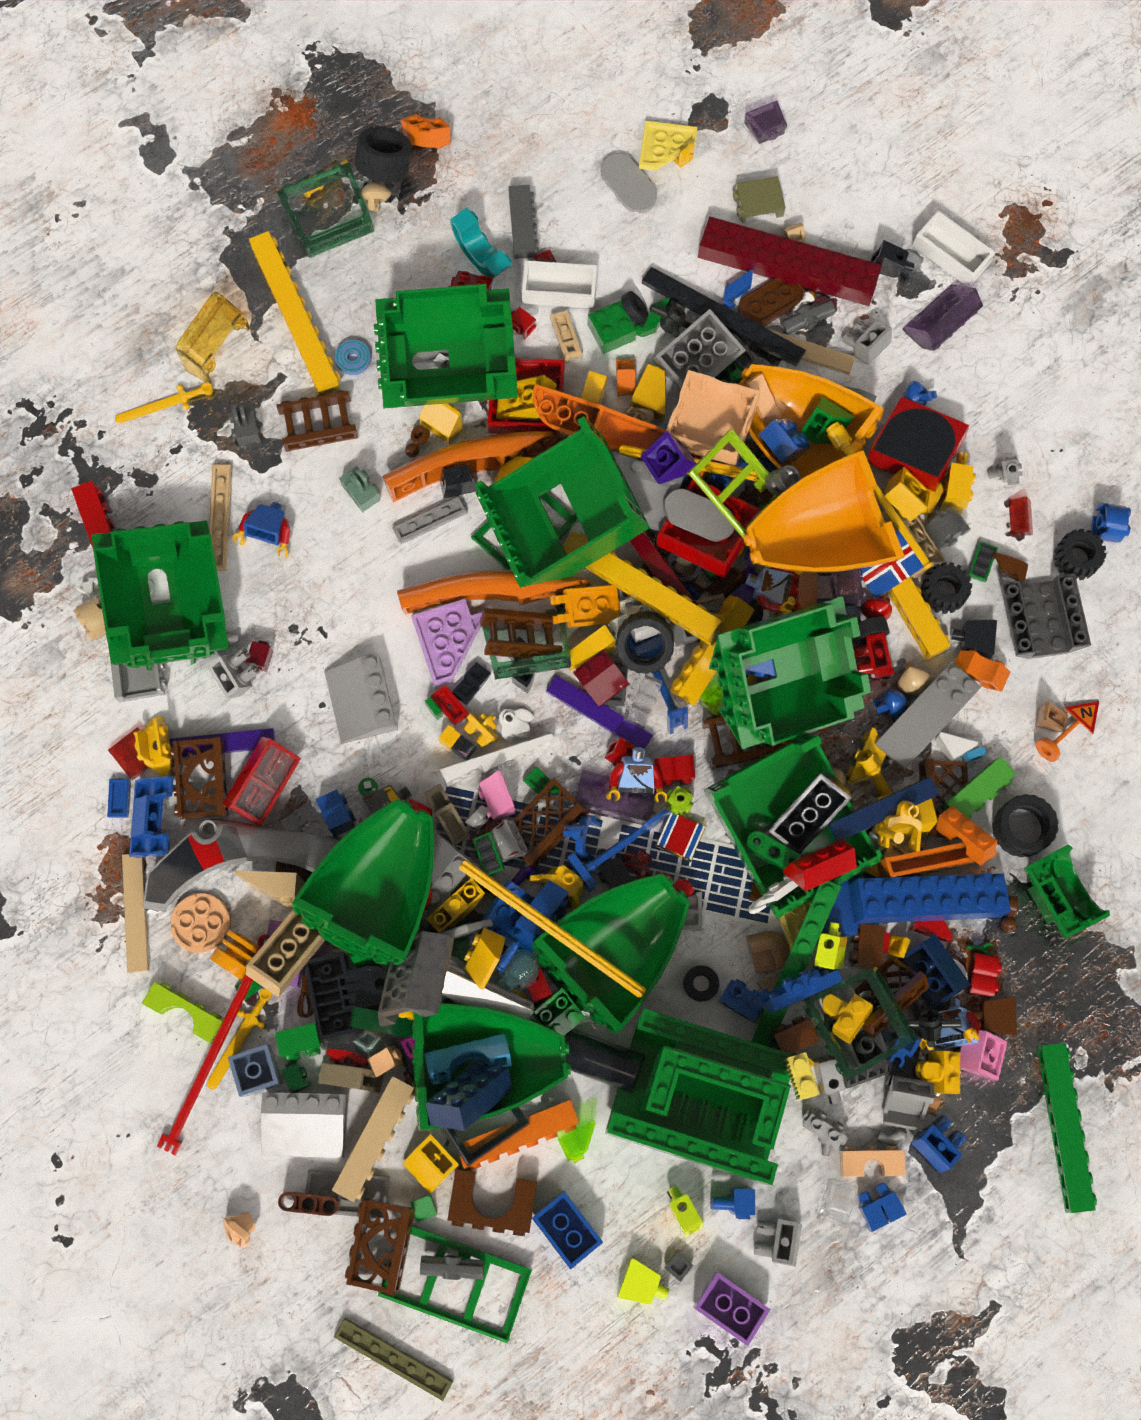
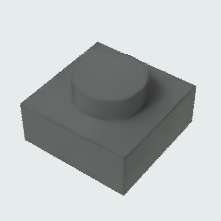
[664,1251,694,1282]

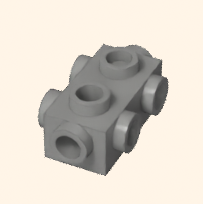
[988,456,1023,485]
[801,1107,850,1156]

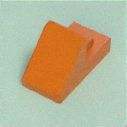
[616,359,635,396]

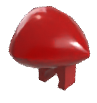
[860,594,892,621]

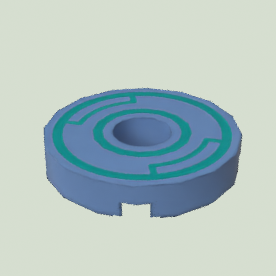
[335,339,371,375]

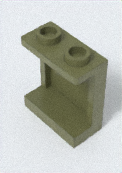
[733,176,786,223]

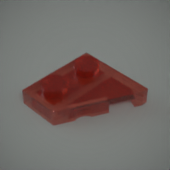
[108,727,148,781]

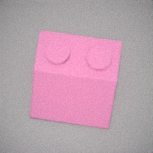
[477,771,515,822]
[960,1030,1007,1081]

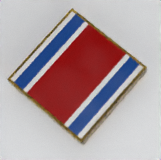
[655,813,706,862]

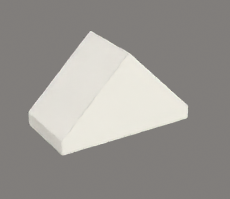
[935,732,978,761]

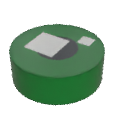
[358,778,378,797]

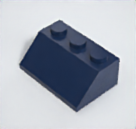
[898,934,971,1009]

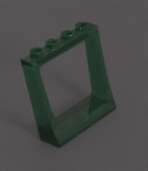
[276,162,375,258]
[482,609,571,680]
[804,967,918,1081]

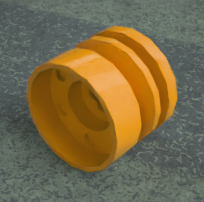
[209,930,258,980]

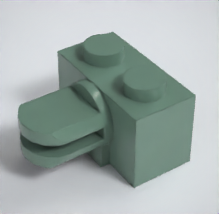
[339,466,380,513]

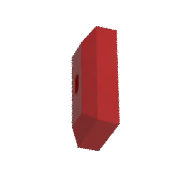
[430,685,469,727]

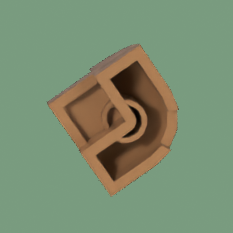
[746,931,790,974]

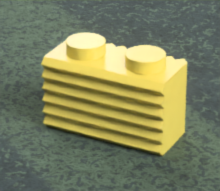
[784,1052,820,1101]

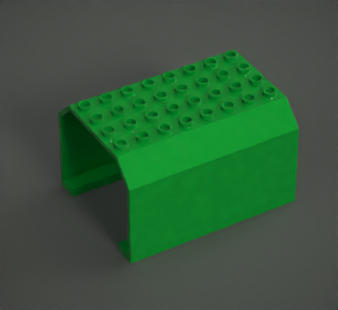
[605,1008,795,1185]

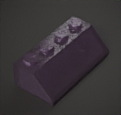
[903,284,983,351]
[575,770,657,825]

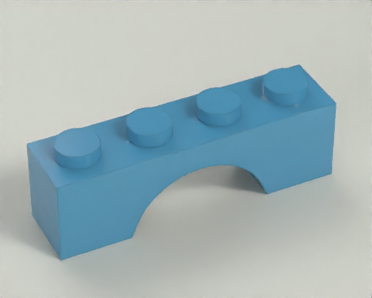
[424,1034,512,1086]

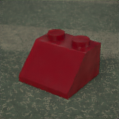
[573,649,630,707]

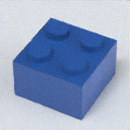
[759,418,811,463]

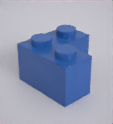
[316,789,356,837]

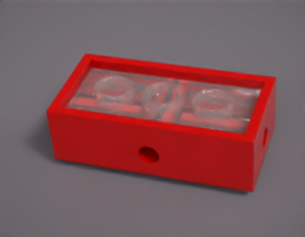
[222,737,301,826]

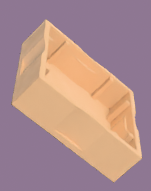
[666,370,760,466]

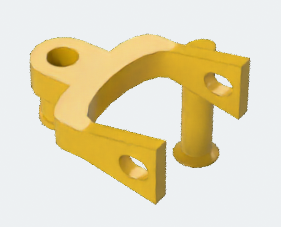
[878,800,922,852]

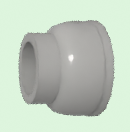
[465,805,489,831]

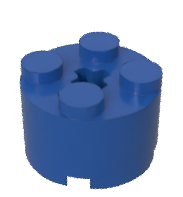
[1091,503,1131,543]

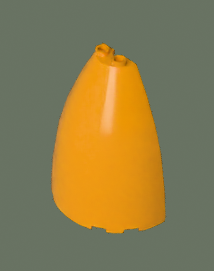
[734,364,884,479]
[743,450,905,572]

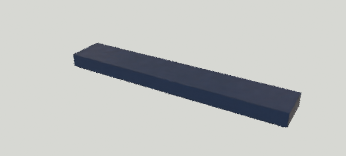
[828,777,938,841]

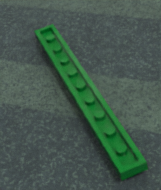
[751,881,842,1048]

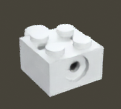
[609,597,670,643]

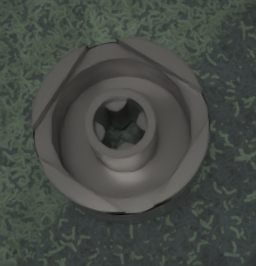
[925,507,971,550]

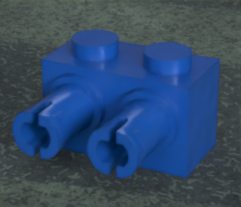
[718,979,762,1023]
[911,1115,966,1173]
[710,1188,755,1219]

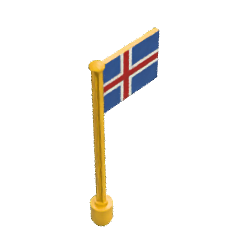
[826,422,933,598]

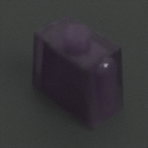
[744,101,787,144]

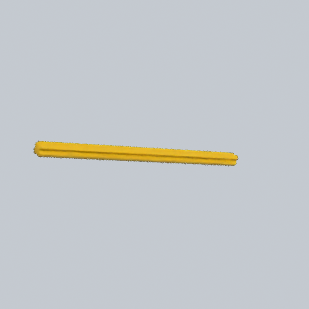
[619,445,759,481]
[459,860,646,997]

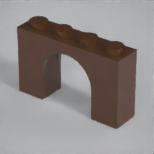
[447,1169,537,1237]

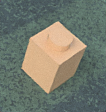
[367,1045,403,1077]

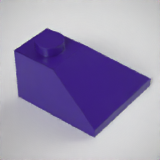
[640,431,697,484]

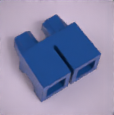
[857,1182,907,1232]

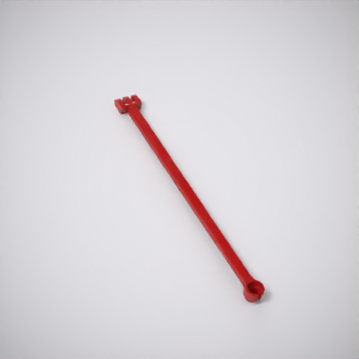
[157,934,271,1156]

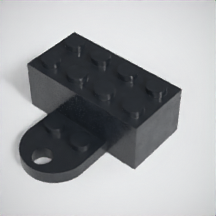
[304,951,387,1043]

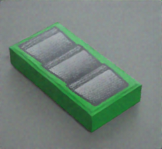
[968,542,998,583]
[472,832,505,876]

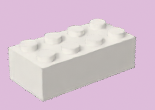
[913,211,996,288]
[522,260,597,308]

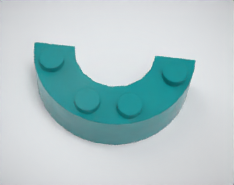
[450,207,512,279]

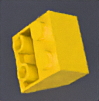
[419,404,463,445]
[402,1134,460,1194]

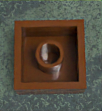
[849,924,885,971]

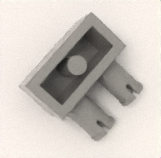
[842,320,892,365]
[208,647,260,699]
[754,1219,802,1267]

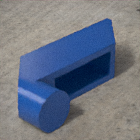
[723,269,753,310]

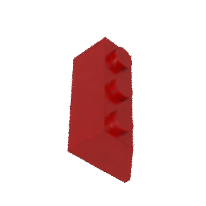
[783,839,857,891]

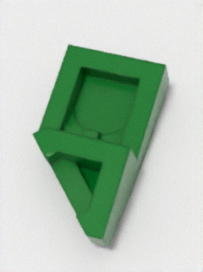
[522,766,559,794]

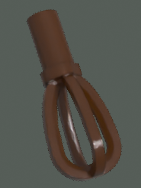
[297,975,313,1018]

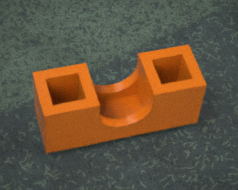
[936,805,998,866]

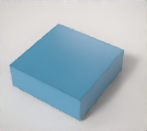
[962,746,986,762]

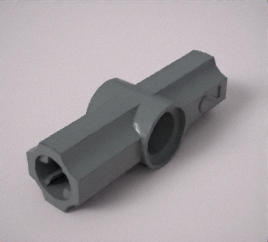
[780,299,836,335]
[420,1255,484,1280]

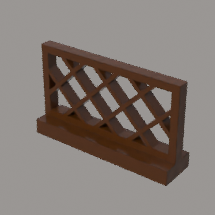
[919,758,968,839]
[514,778,589,867]
[854,956,929,1039]

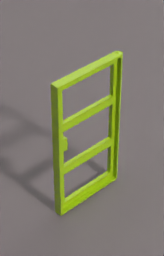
[688,429,780,568]

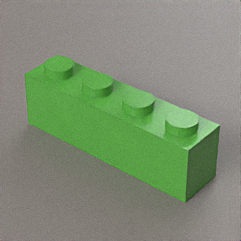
[940,756,1016,819]

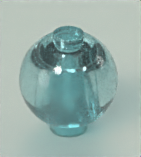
[499,949,539,992]

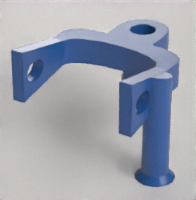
[563,813,600,860]

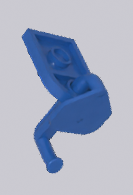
[470,880,535,972]

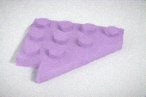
[411,599,482,687]

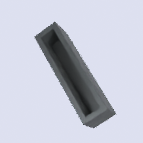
[508,185,539,259]

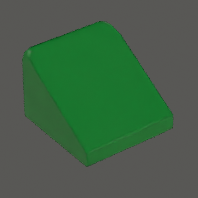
[411,1195,437,1222]

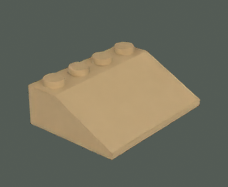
[235,870,305,911]

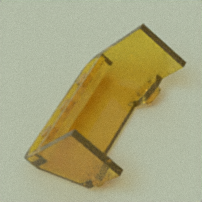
[176,292,250,384]

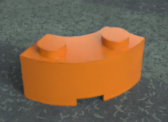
[401,114,450,149]
[955,649,1010,692]

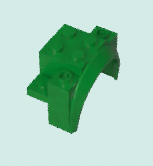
[1023,845,1110,939]

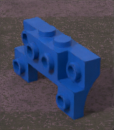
[129,776,174,858]
[751,966,843,1014]

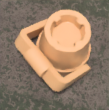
[223,1211,255,1249]

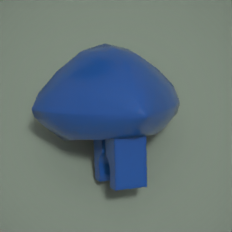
[903,381,937,406]
[873,689,908,720]

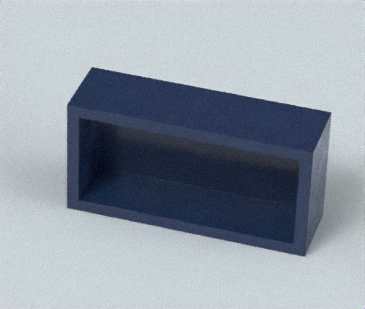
[426,1063,513,1131]

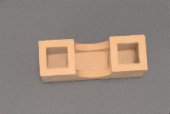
[839,1146,906,1177]

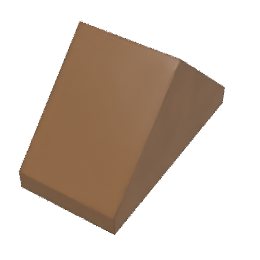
[1035,702,1068,733]

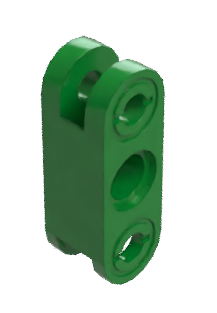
[746,831,801,870]

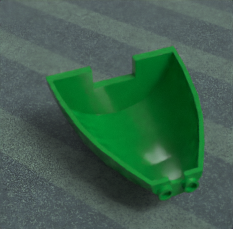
[292,799,434,965]
[532,873,690,1033]
[412,1003,571,1131]

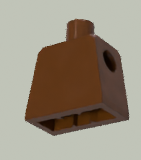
[969,997,1017,1037]

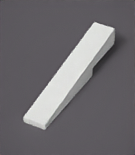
[440,733,554,787]

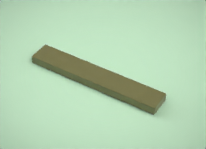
[334,1317,453,1401]

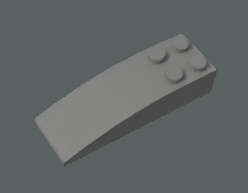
[875,662,981,770]

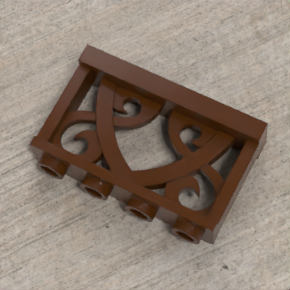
[171,737,229,820]
[345,1198,416,1296]

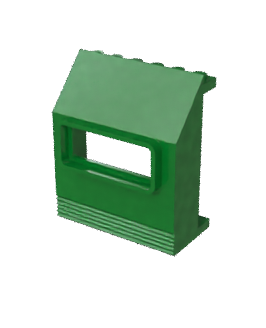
[474,416,650,588]
[704,733,882,919]
[640,1041,791,1150]

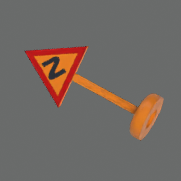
[1035,701,1100,762]

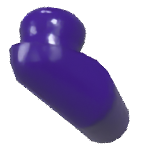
[511,867,540,887]

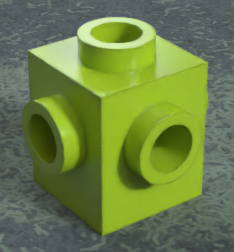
[665,786,694,816]

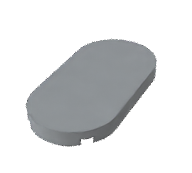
[601,153,657,213]
[663,489,734,542]

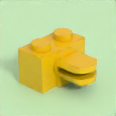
[822,994,873,1044]
[915,1051,960,1094]

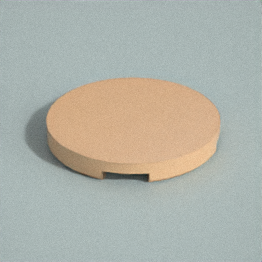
[170,893,231,953]

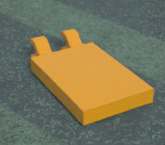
[550,585,621,628]

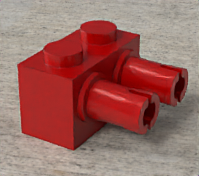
[853,632,895,678]

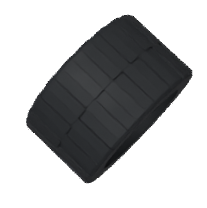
[355,126,411,183]
[616,611,674,674]
[992,794,1059,858]

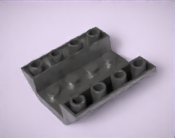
[1000,573,1091,659]
[378,931,454,1027]

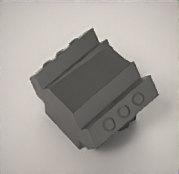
[821,1016,890,1089]

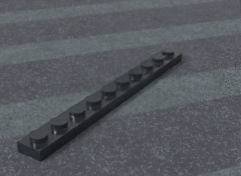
[642,267,806,367]

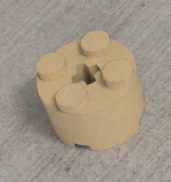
[73,596,106,641]

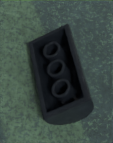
[768,771,852,855]
[565,1028,646,1094]

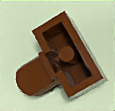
[769,1015,820,1054]

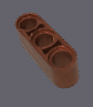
[278,1192,340,1216]

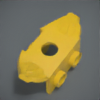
[133,715,172,776]
[529,865,584,910]

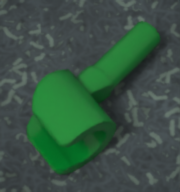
[966,943,996,956]

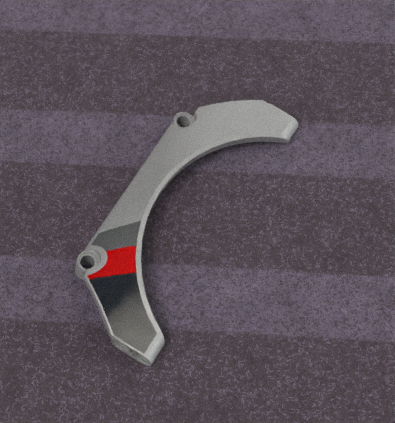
[143,818,342,912]

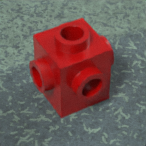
[604,737,635,766]

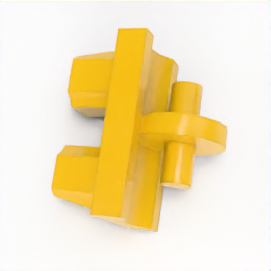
[464,713,500,747]

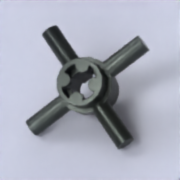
[649,300,692,338]
[899,1001,962,1047]

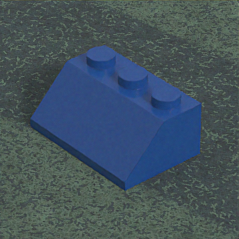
[821,876,862,937]

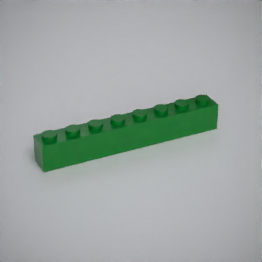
[1036,1043,1097,1213]

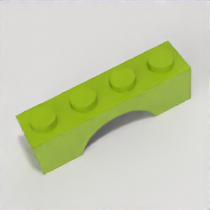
[142,982,223,1044]

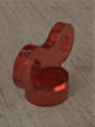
[621,849,652,879]

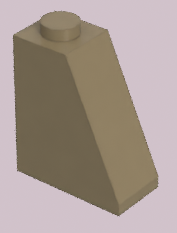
[318,1063,383,1093]

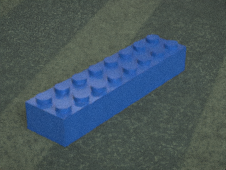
[849,873,1011,924]

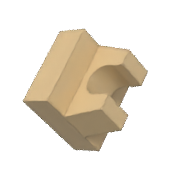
[783,223,805,242]

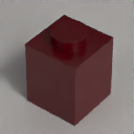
[245,640,273,672]

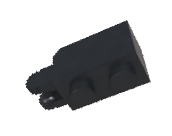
[596,848,634,891]

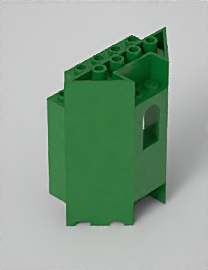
[374,284,518,409]
[91,520,229,671]
[709,596,871,749]

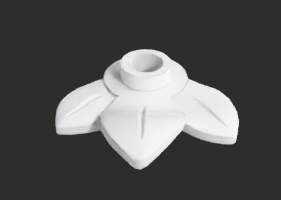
[498,708,534,743]

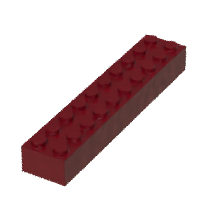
[698,216,882,306]

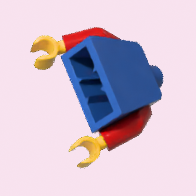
[233,502,291,558]

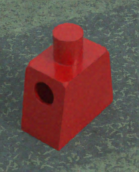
[521,961,552,1008]

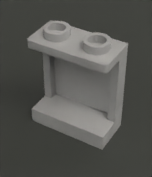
[110,662,167,703]
[883,1076,934,1131]

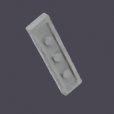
[392,496,467,545]

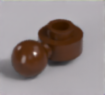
[405,425,430,458]
[1001,895,1018,932]

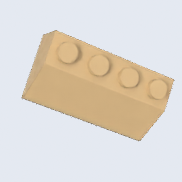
[881,506,948,578]

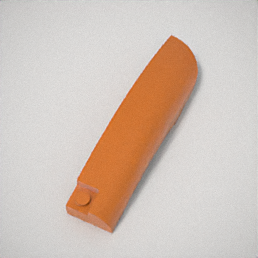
[533,384,707,479]
[382,431,566,503]
[397,570,591,615]

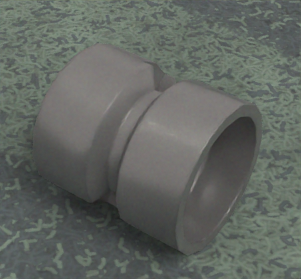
[765,465,801,495]

